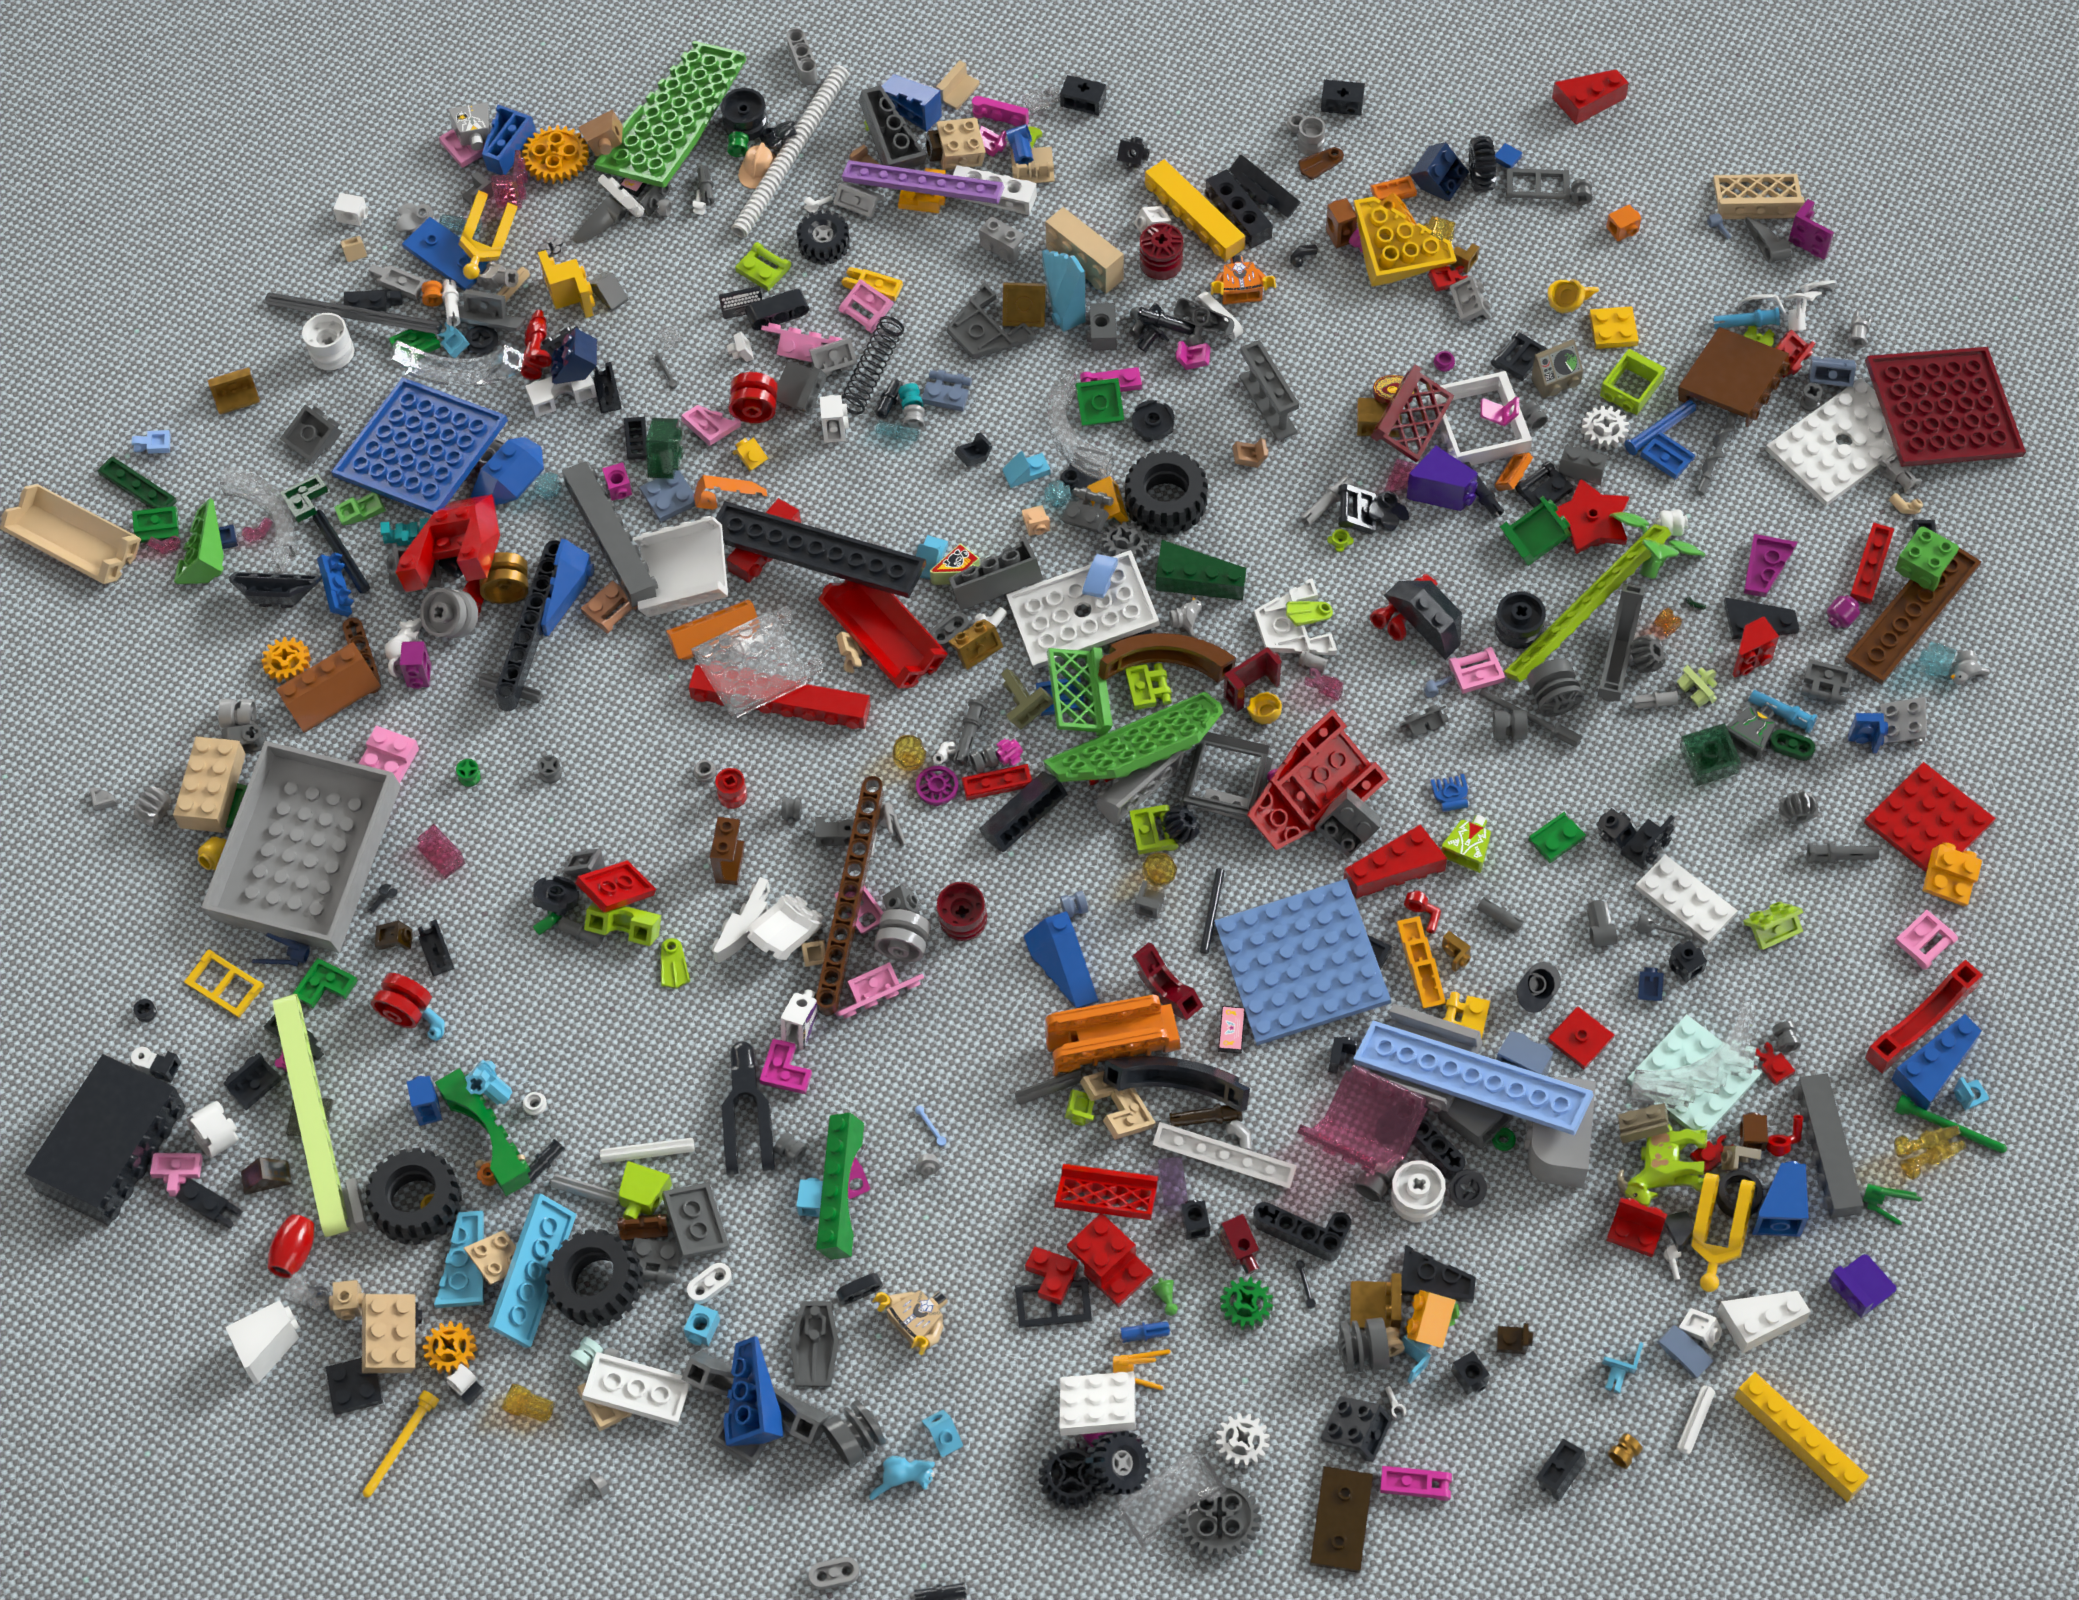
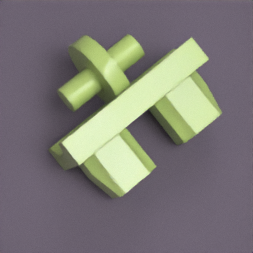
[1677,665,1718,707]

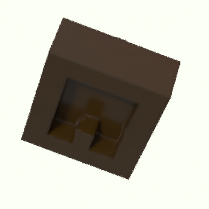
[375,920,413,950]
[1496,1323,1533,1354]

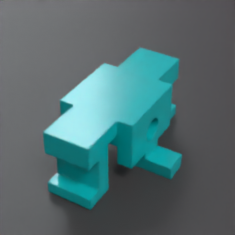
[380,518,429,546]

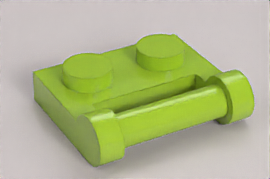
[735,242,791,292]
[1129,805,1179,855]

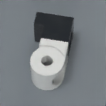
[131,1047,181,1083]
[446,1364,484,1406]

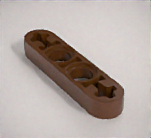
[342,617,382,694]

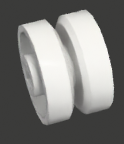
[1390,1161,1445,1222]

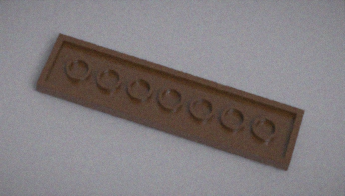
[1845,548,1982,685]

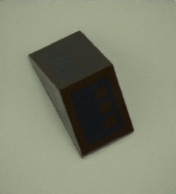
[241,1157,292,1195]

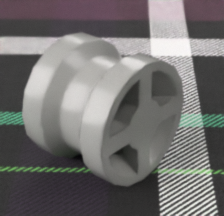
[903,405,925,431]

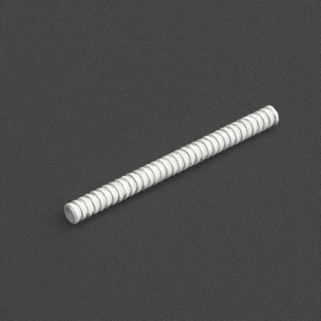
[731,65,849,238]

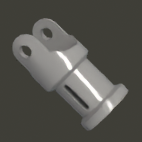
[1847,310,1871,349]

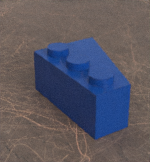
[882,74,942,132]
[482,104,537,177]

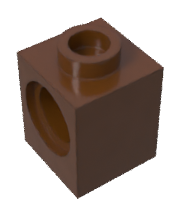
[1739,1112,1768,1151]

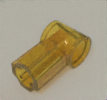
[501,1384,555,1423]

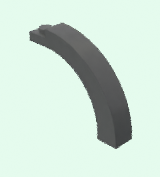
[1597,583,1645,702]

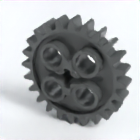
[1179,1478,1261,1560]

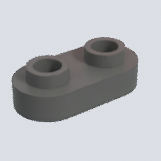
[930,612,969,648]

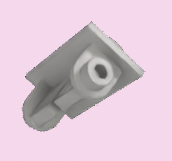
[1201,788,1249,821]

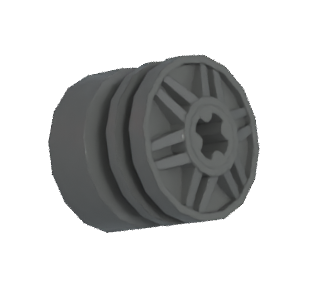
[1526,658,1584,717]
[1338,1317,1390,1374]
[821,1400,886,1467]

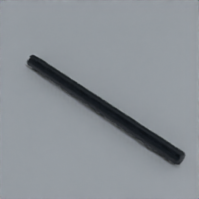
[265,292,442,334]

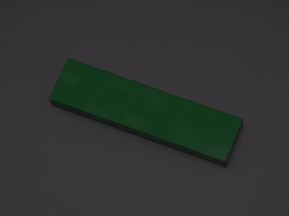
[97,456,177,509]

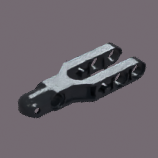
[721,1041,775,1175]

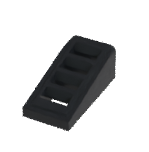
[624,416,649,460]

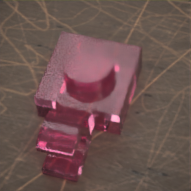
[1304,668,1344,701]

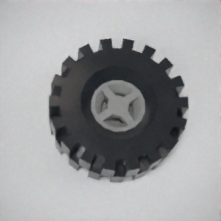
[797,210,850,265]
[1085,1431,1151,1496]

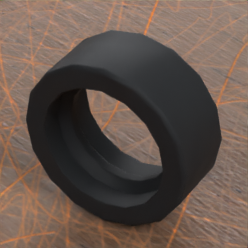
[1716,1170,1764,1218]

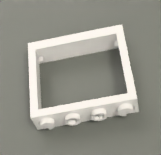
[1428,371,1532,466]

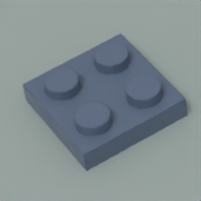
[640,469,695,523]

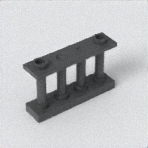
[1239,340,1299,441]

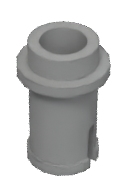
[1298,650,1328,673]

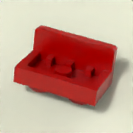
[1775,329,1816,378]

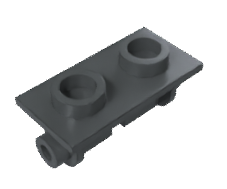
[636,183,673,217]
[1399,704,1449,738]

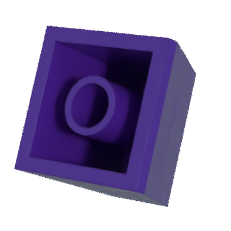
[1406,445,1478,511]

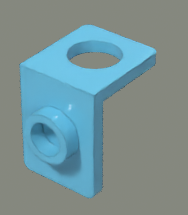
[1953,1077,1989,1111]
[922,1410,963,1457]

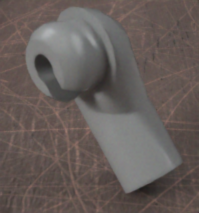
[1226,1120,1252,1151]

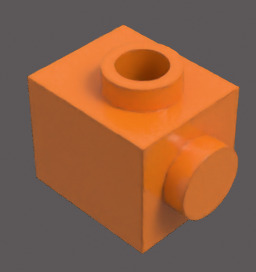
[1606,204,1641,241]

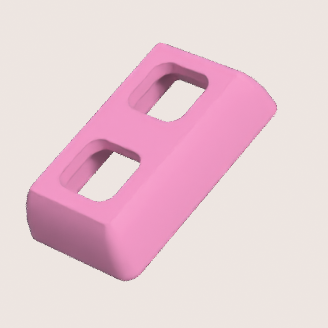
[835,886,884,934]

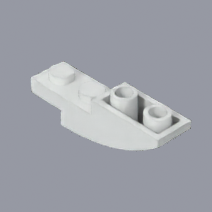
[712,877,770,963]

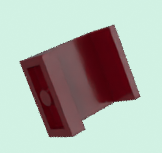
[1223,647,1282,712]

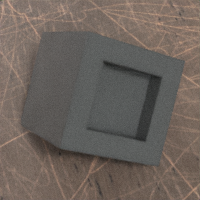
[462,171,494,206]
[1135,880,1165,919]

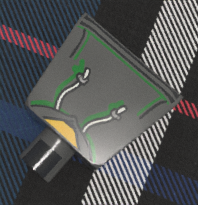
[1722,705,1776,761]

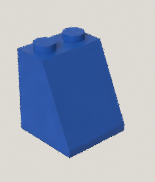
[1752,1161,1809,1237]

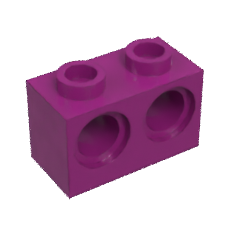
[400,641,431,689]

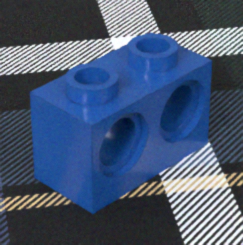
[406,1076,443,1126]

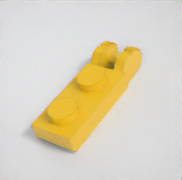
[841,267,903,302]

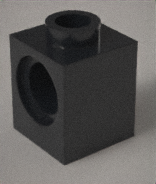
[1181,1199,1210,1240]
[1451,1351,1490,1395]

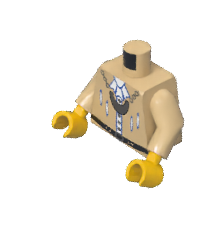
[872,1291,948,1355]

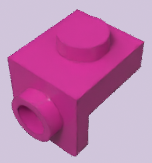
[979,126,1007,157]
[1175,341,1211,370]

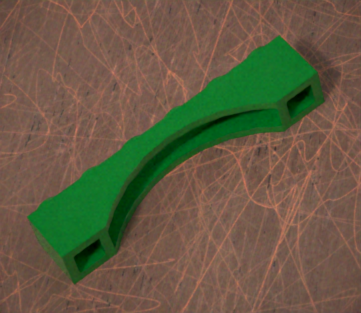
[435,1068,531,1197]
[816,1112,864,1260]

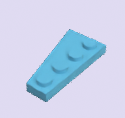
[434,1211,484,1308]

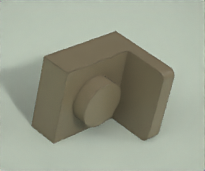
[1721,1145,1761,1171]

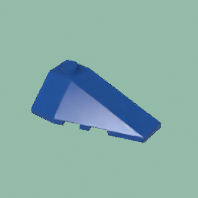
[541,539,594,636]
[1024,911,1099,1009]
[724,1336,783,1446]

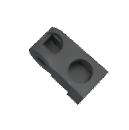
[815,817,854,847]

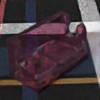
[417,824,465,879]

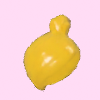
[1548,279,1599,314]

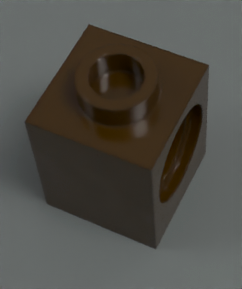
[925,130,943,162]

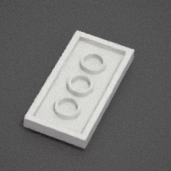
[1635,854,1738,945]
[582,1352,690,1426]

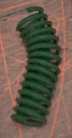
[1685,596,1706,610]

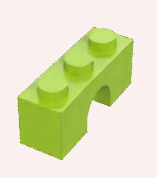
[584,902,662,946]

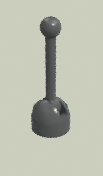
[1636,913,1693,940]

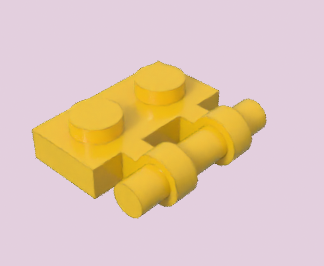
[1443,992,1490,1039]

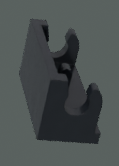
[593,362,622,414]
[418,919,455,977]
[1536,1439,1586,1501]

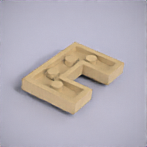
[1080,1071,1156,1140]

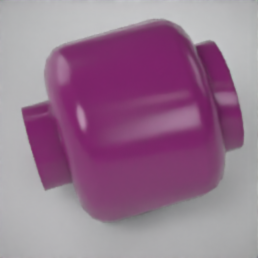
[1826,595,1860,629]

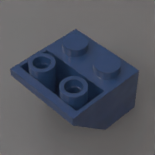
[1409,142,1469,201]
[551,328,597,384]

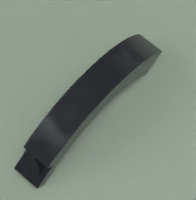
[1103,1056,1250,1112]

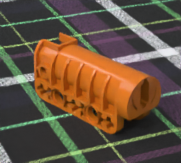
[1045,995,1180,1076]

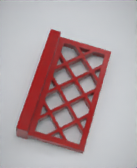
[1054,1164,1158,1220]

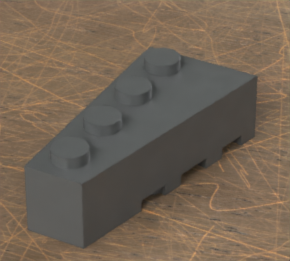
[858,85,928,169]
[948,537,1043,610]

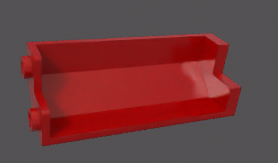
[818,580,948,689]

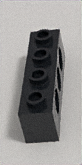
[1204,169,1273,249]

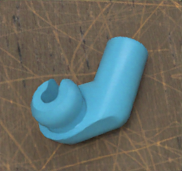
[422,1008,445,1041]

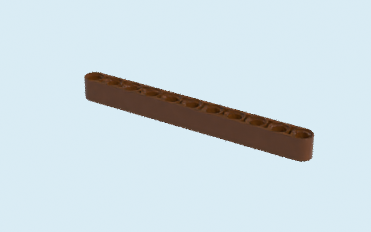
[816,776,884,1016]

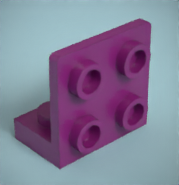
[1788,199,1834,260]

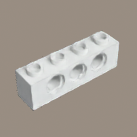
[953,165,1037,215]

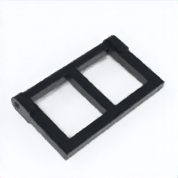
[1014,1278,1092,1328]

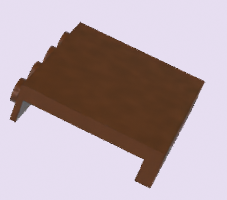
[1678,327,1791,427]

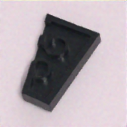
[1724,597,1799,640]

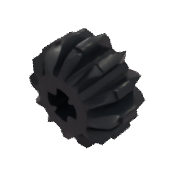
[1161,804,1201,845]

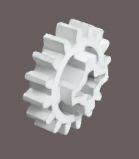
[1581,405,1629,450]
[1216,1413,1270,1469]

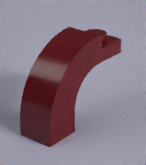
[1131,942,1204,1021]

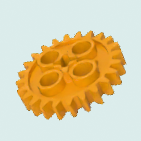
[522,125,589,184]

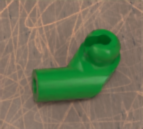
[533,911,563,935]

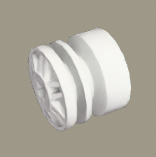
[302,313,355,370]

